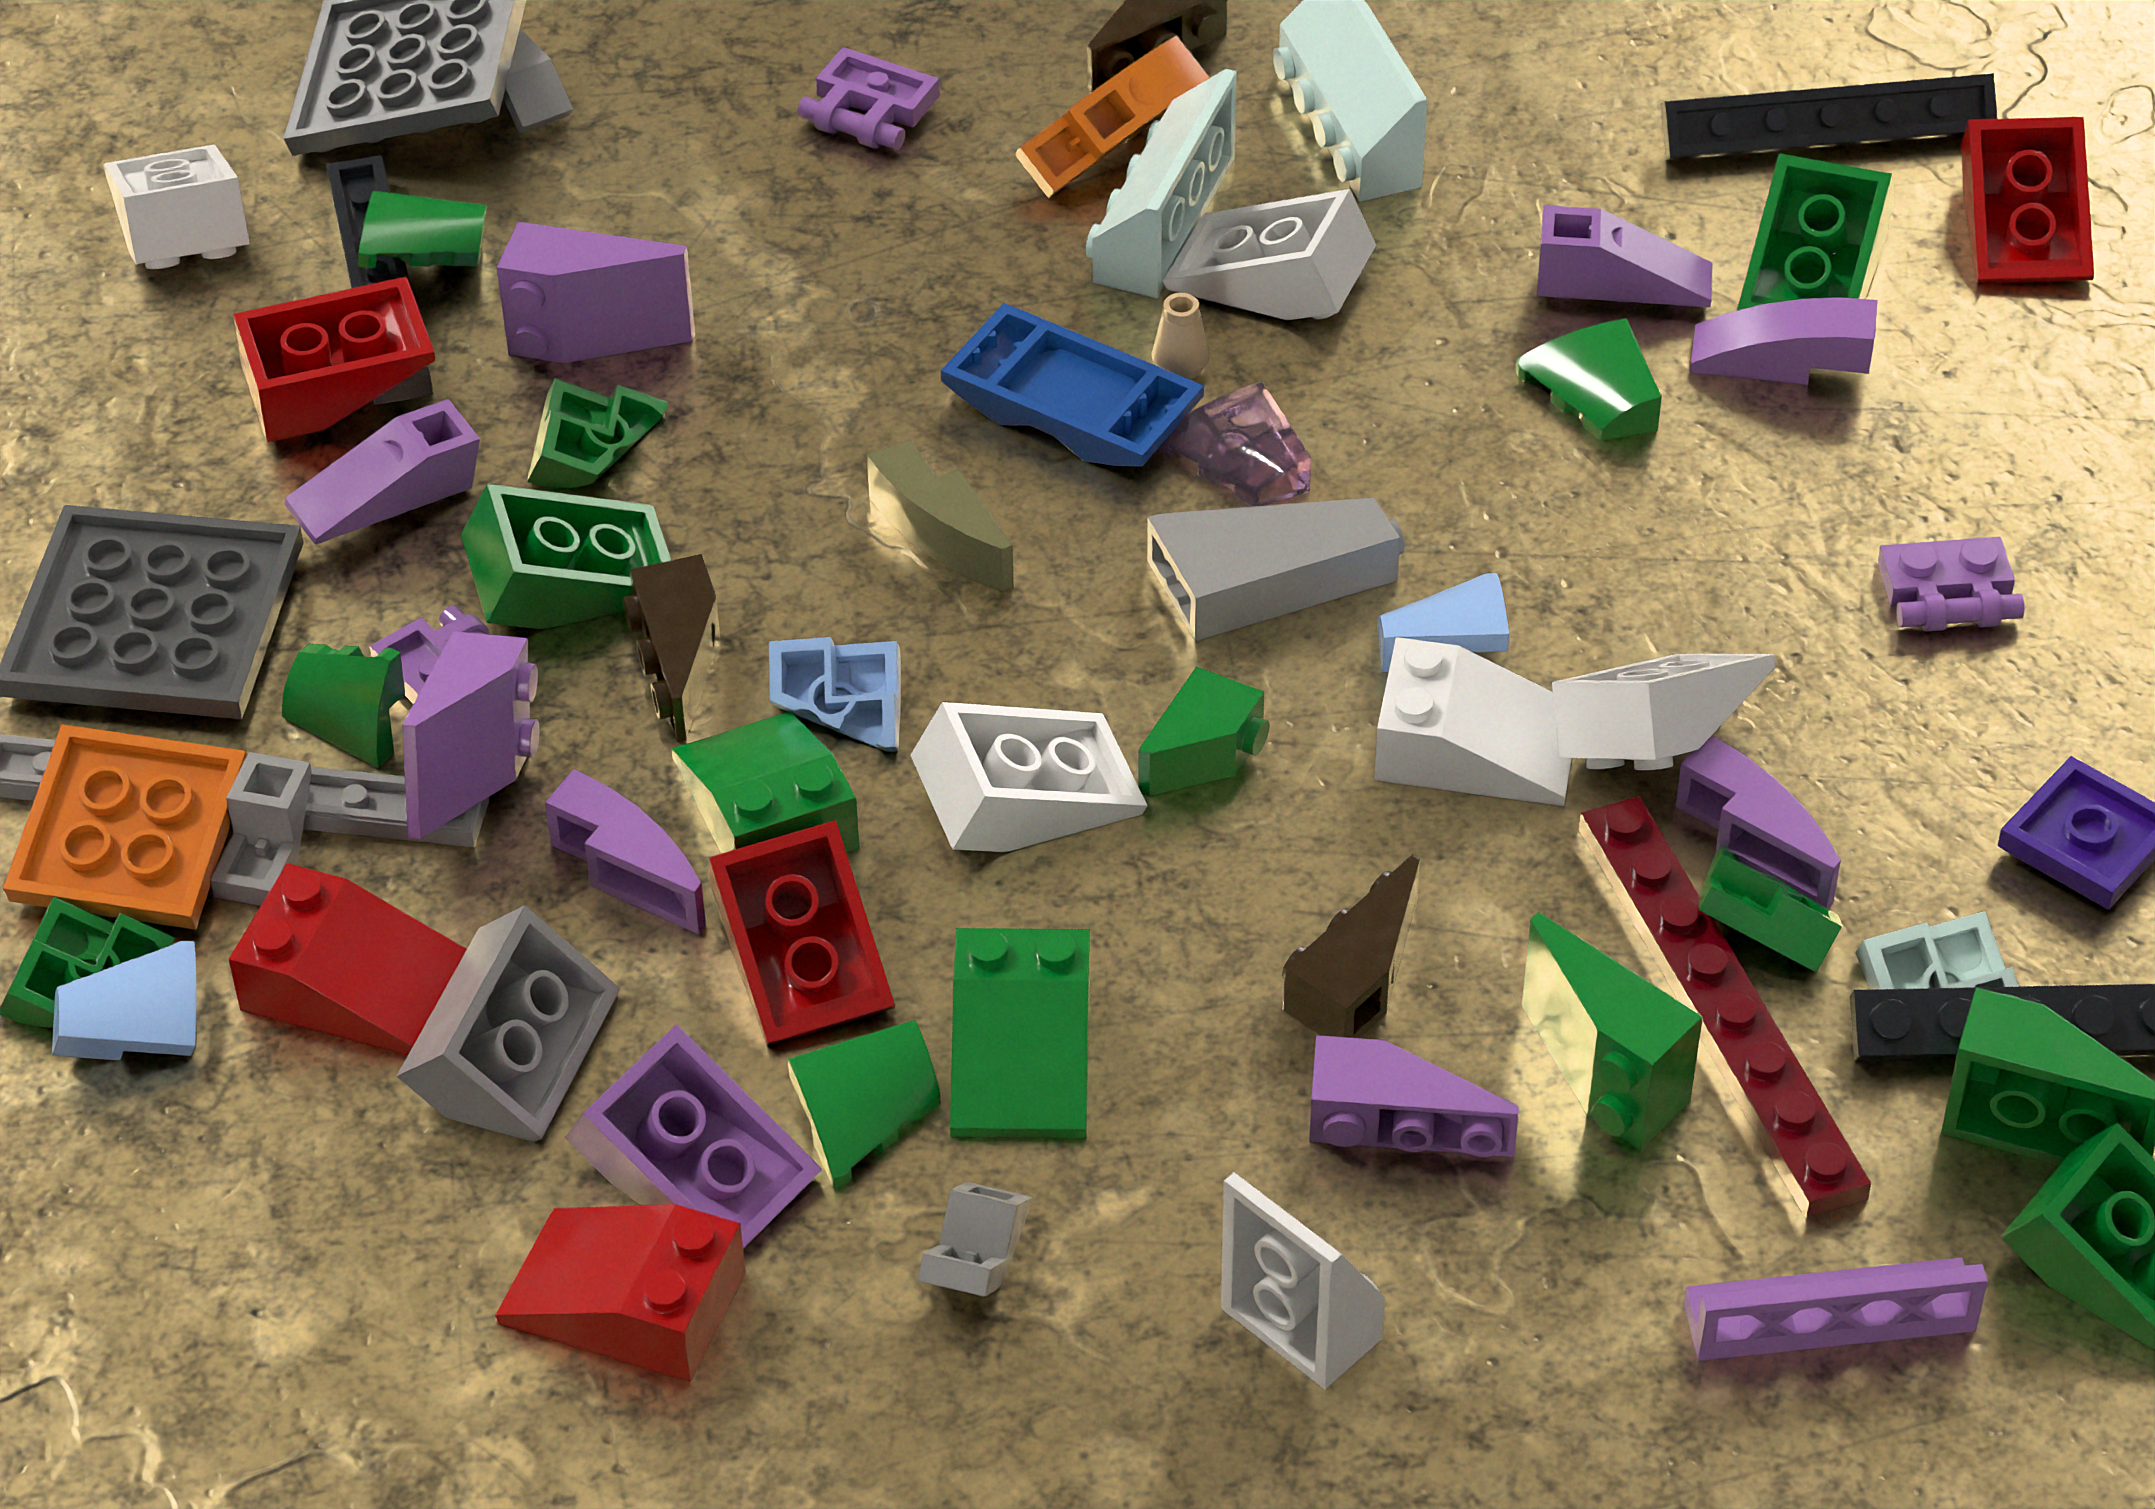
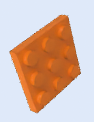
[3,724,247,930]

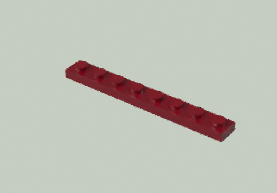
[1579,796,1871,1219]

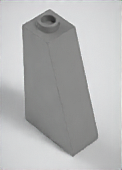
[1147,498,1405,641]

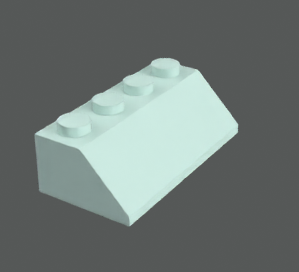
[1273,0,1427,202]
[1086,69,1236,299]

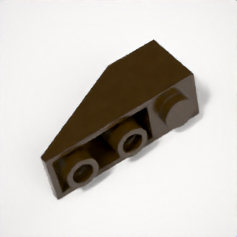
[1087,0,1227,92]
[622,554,720,742]
[1282,854,1420,1038]

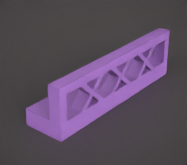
[1683,1257,1988,1361]

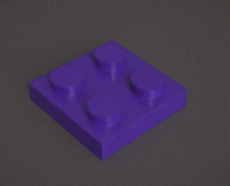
[1997,756,2155,910]

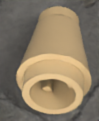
[1151,293,1210,380]

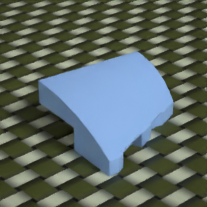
[1377,573,1509,672]
[769,637,901,752]
[52,941,196,1060]

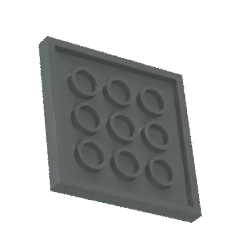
[284,0,526,156]
[0,505,304,719]

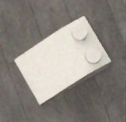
[104,144,250,269]
[1163,189,1376,320]
[1374,637,1572,806]
[1552,654,1775,770]
[910,702,1147,852]
[1221,1173,1385,1389]

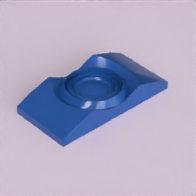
[941,303,1204,466]

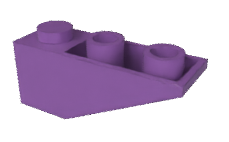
[1537,205,1712,307]
[284,399,480,545]
[1309,1035,1519,1157]

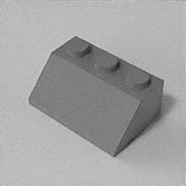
[396,905,621,1142]

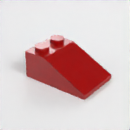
[1961,116,2095,284]
[233,277,435,442]
[708,820,895,1046]
[228,863,467,1056]
[495,1204,746,1382]

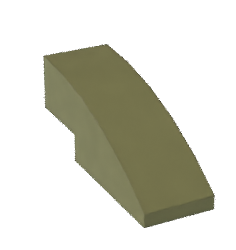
[867,439,1014,592]

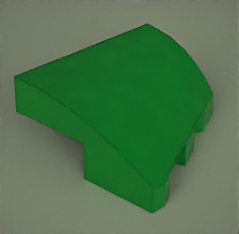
[357,191,487,268]
[1515,318,1662,440]
[527,379,668,488]
[282,643,405,768]
[1699,845,1842,972]
[0,896,175,1028]
[788,1020,941,1189]

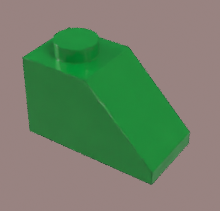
[1138,666,1270,797]

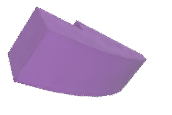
[1690,298,1878,385]
[1675,736,1841,909]
[545,769,706,934]

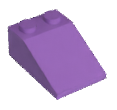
[496,222,695,363]
[402,631,540,839]
[565,1024,823,1249]

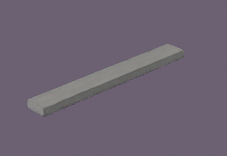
[0,734,489,848]

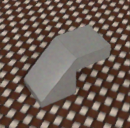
[503,28,573,134]
[210,752,312,906]
[918,1182,1032,1297]

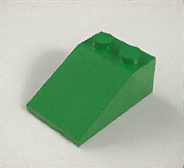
[1737,153,1895,311]
[461,484,671,629]
[672,712,860,854]
[1522,912,1703,1150]
[950,928,1090,1138]
[1940,987,2155,1166]
[2000,1122,2155,1351]

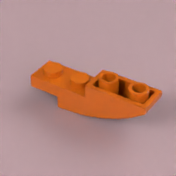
[1015,35,1209,198]

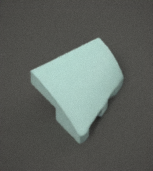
[1855,911,2019,989]

